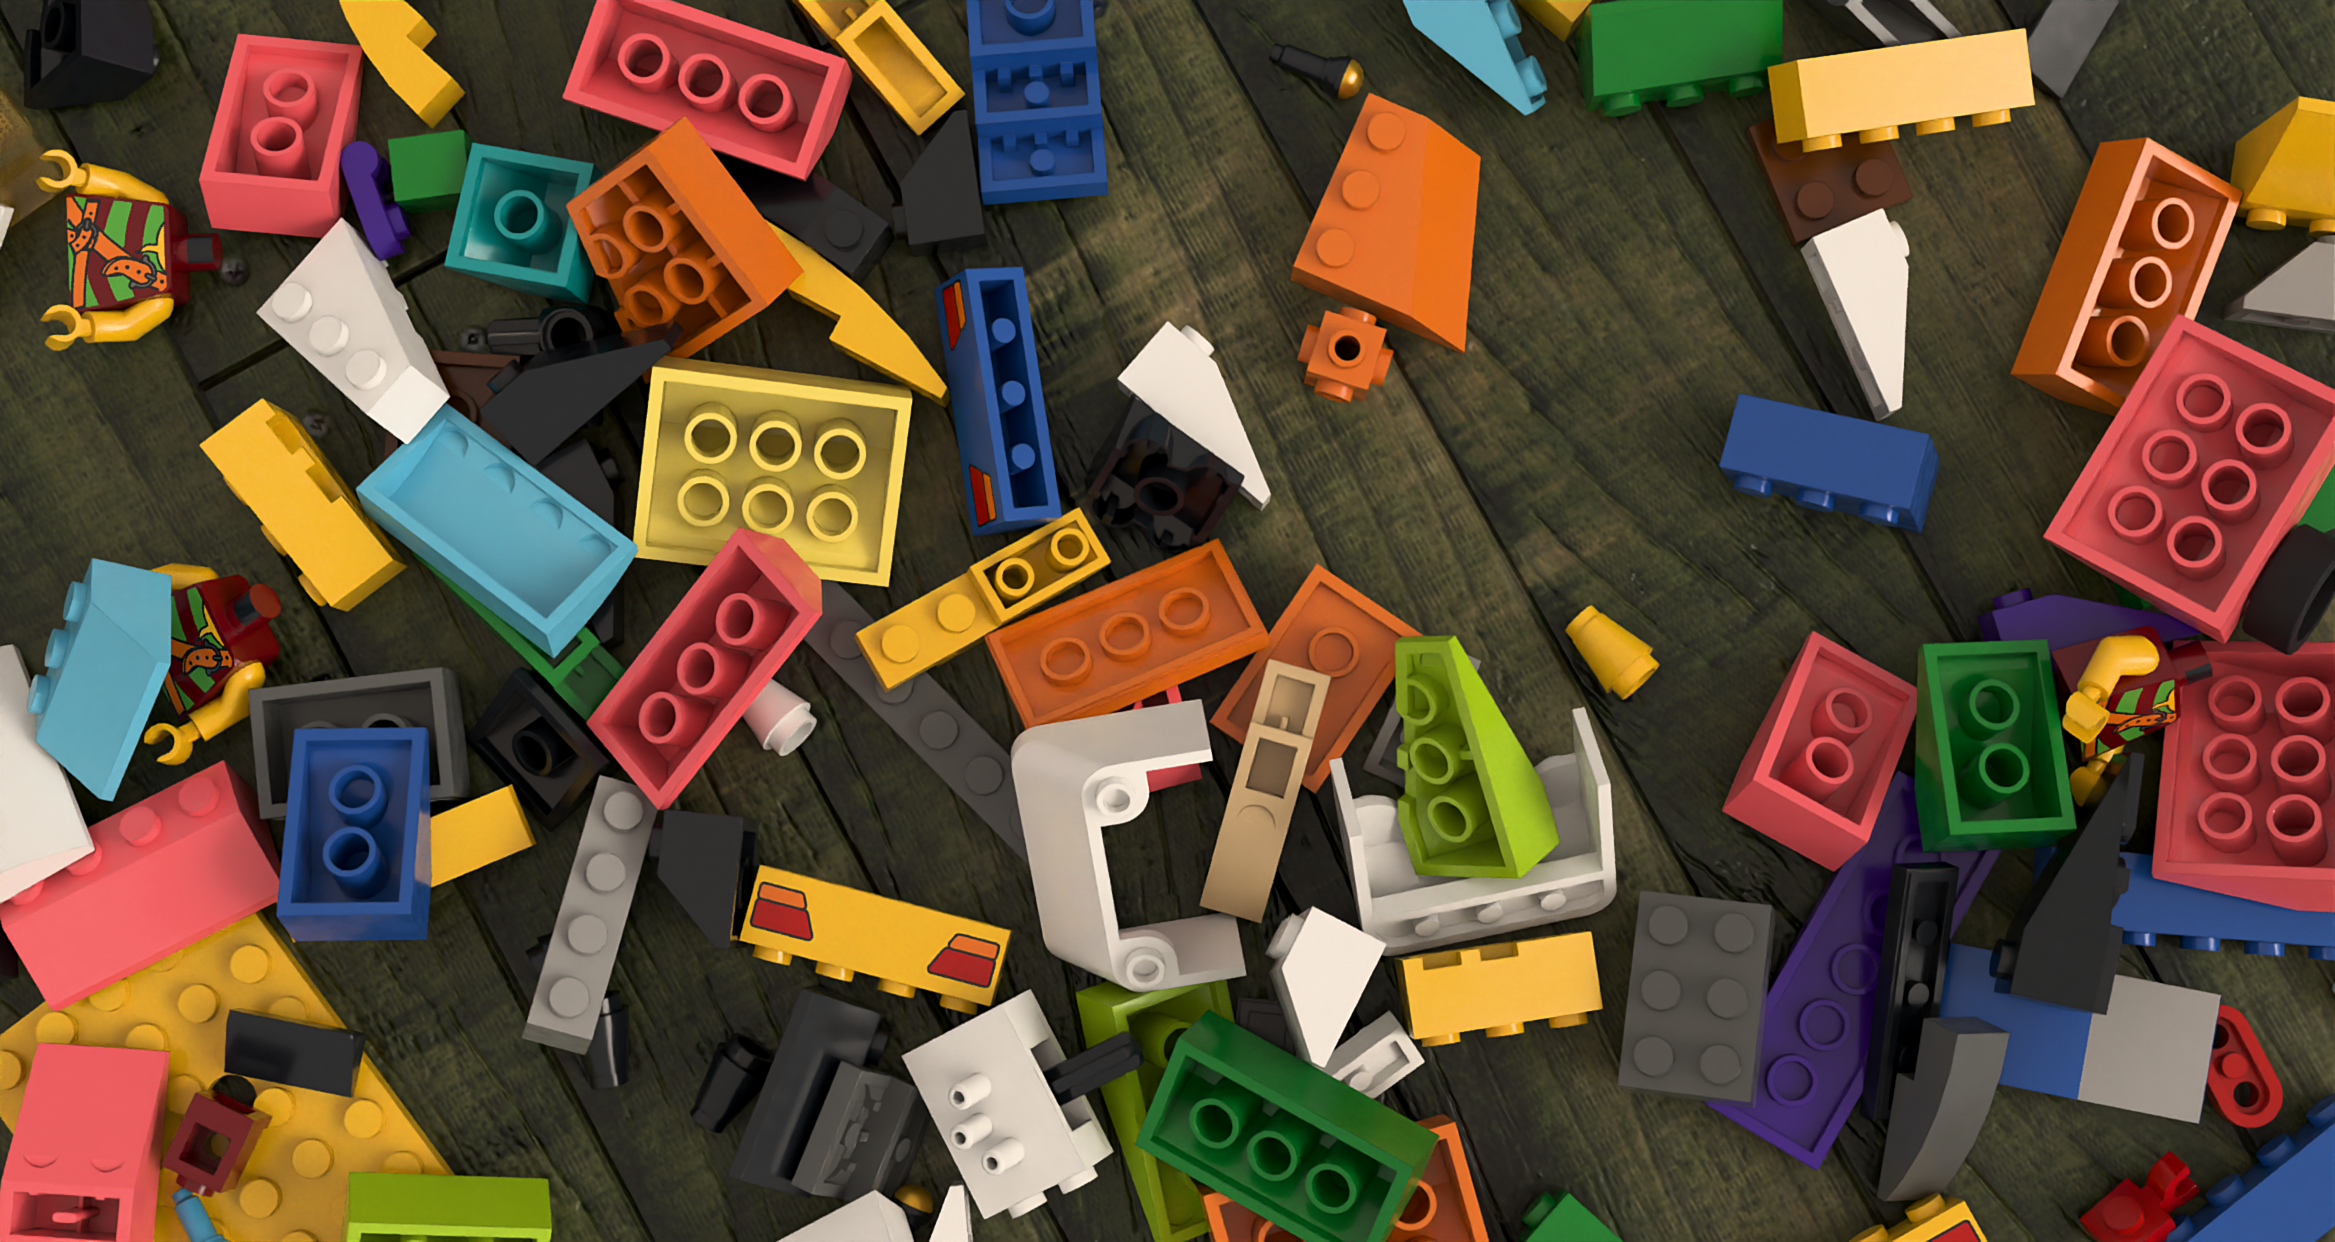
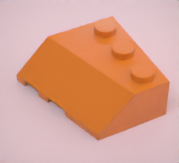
[1291,93,1481,355]
[565,115,804,384]

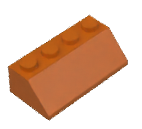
[2010,137,2243,417]

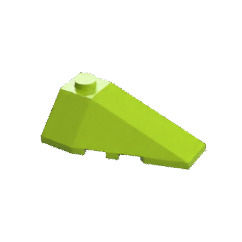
[1395,635,1561,879]
[1075,979,1235,1242]

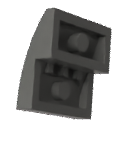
[791,1061,932,1203]

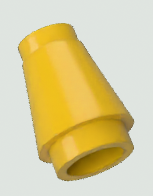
[1565,605,1660,700]

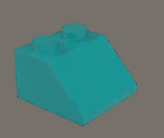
[444,142,604,305]

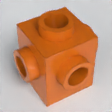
[1297,307,1394,404]

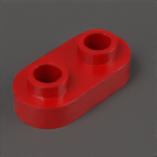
[2205,1004,2283,1128]

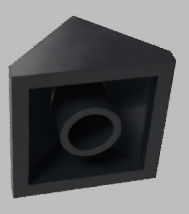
[466,667,622,832]

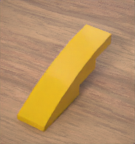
[765,220,951,408]

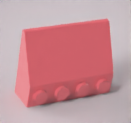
[2043,313,2335,644]
[2152,640,2335,912]

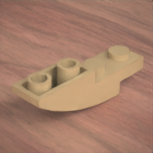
[1199,659,1331,923]

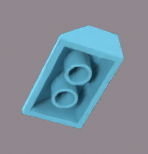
[27,558,172,802]

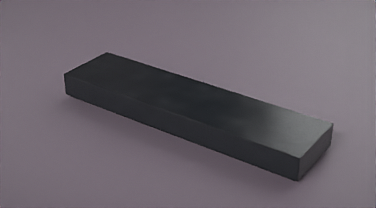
[1860,862,1959,1121]

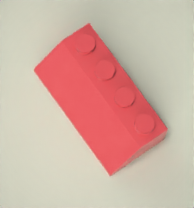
[562,0,854,181]
[586,527,823,811]
[0,760,281,1012]

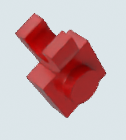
[2079,1150,2200,1242]

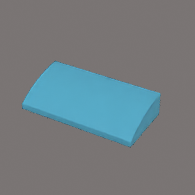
[356,403,638,658]

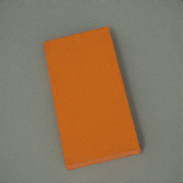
[984,538,1270,730]

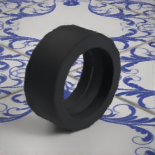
[2242,524,2335,655]

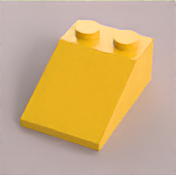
[2230,96,2335,238]

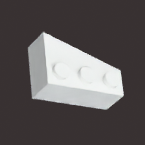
[256,217,450,445]

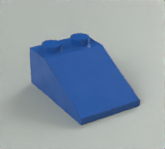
[276,727,432,941]

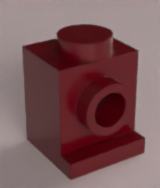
[161,1089,273,1197]

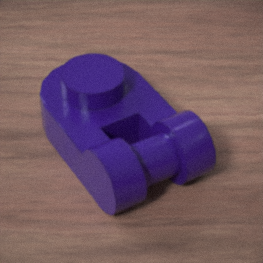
[340,141,413,261]

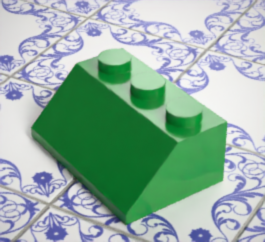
[1574,0,1783,117]

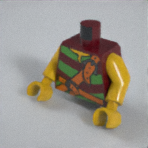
[36,150,223,351]
[143,563,281,765]
[2052,625,2213,807]

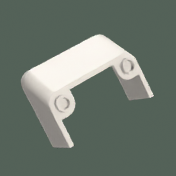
[1011,699,1246,992]
[1329,707,1617,956]

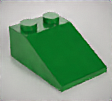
[1914,639,2077,853]

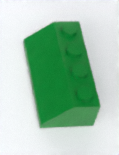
[1135,1010,1440,1242]

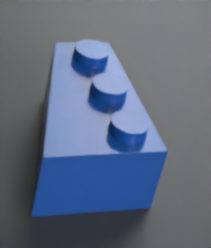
[1719,393,1941,534]

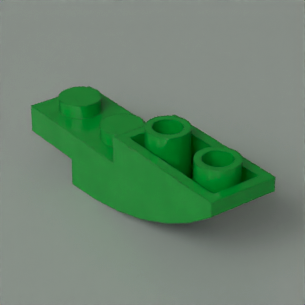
[412,552,626,725]

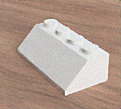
[1265,906,1387,1068]

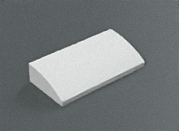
[0,644,95,903]

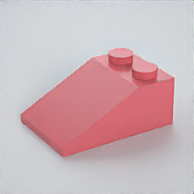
[199,34,365,238]
[1722,631,1917,872]

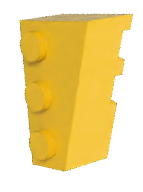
[199,398,408,612]
[1394,931,1603,1047]

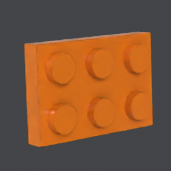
[1209,564,1422,795]

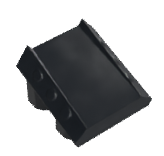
[1084,394,1245,554]

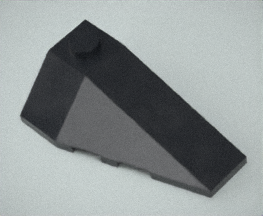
[24,0,159,110]
[1989,752,2145,1015]

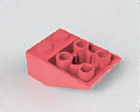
[0,1042,170,1242]

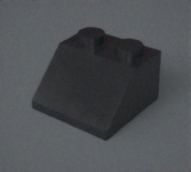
[649,809,760,949]

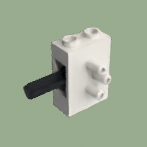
[902,989,1144,1219]

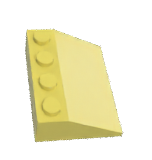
[633,356,912,587]

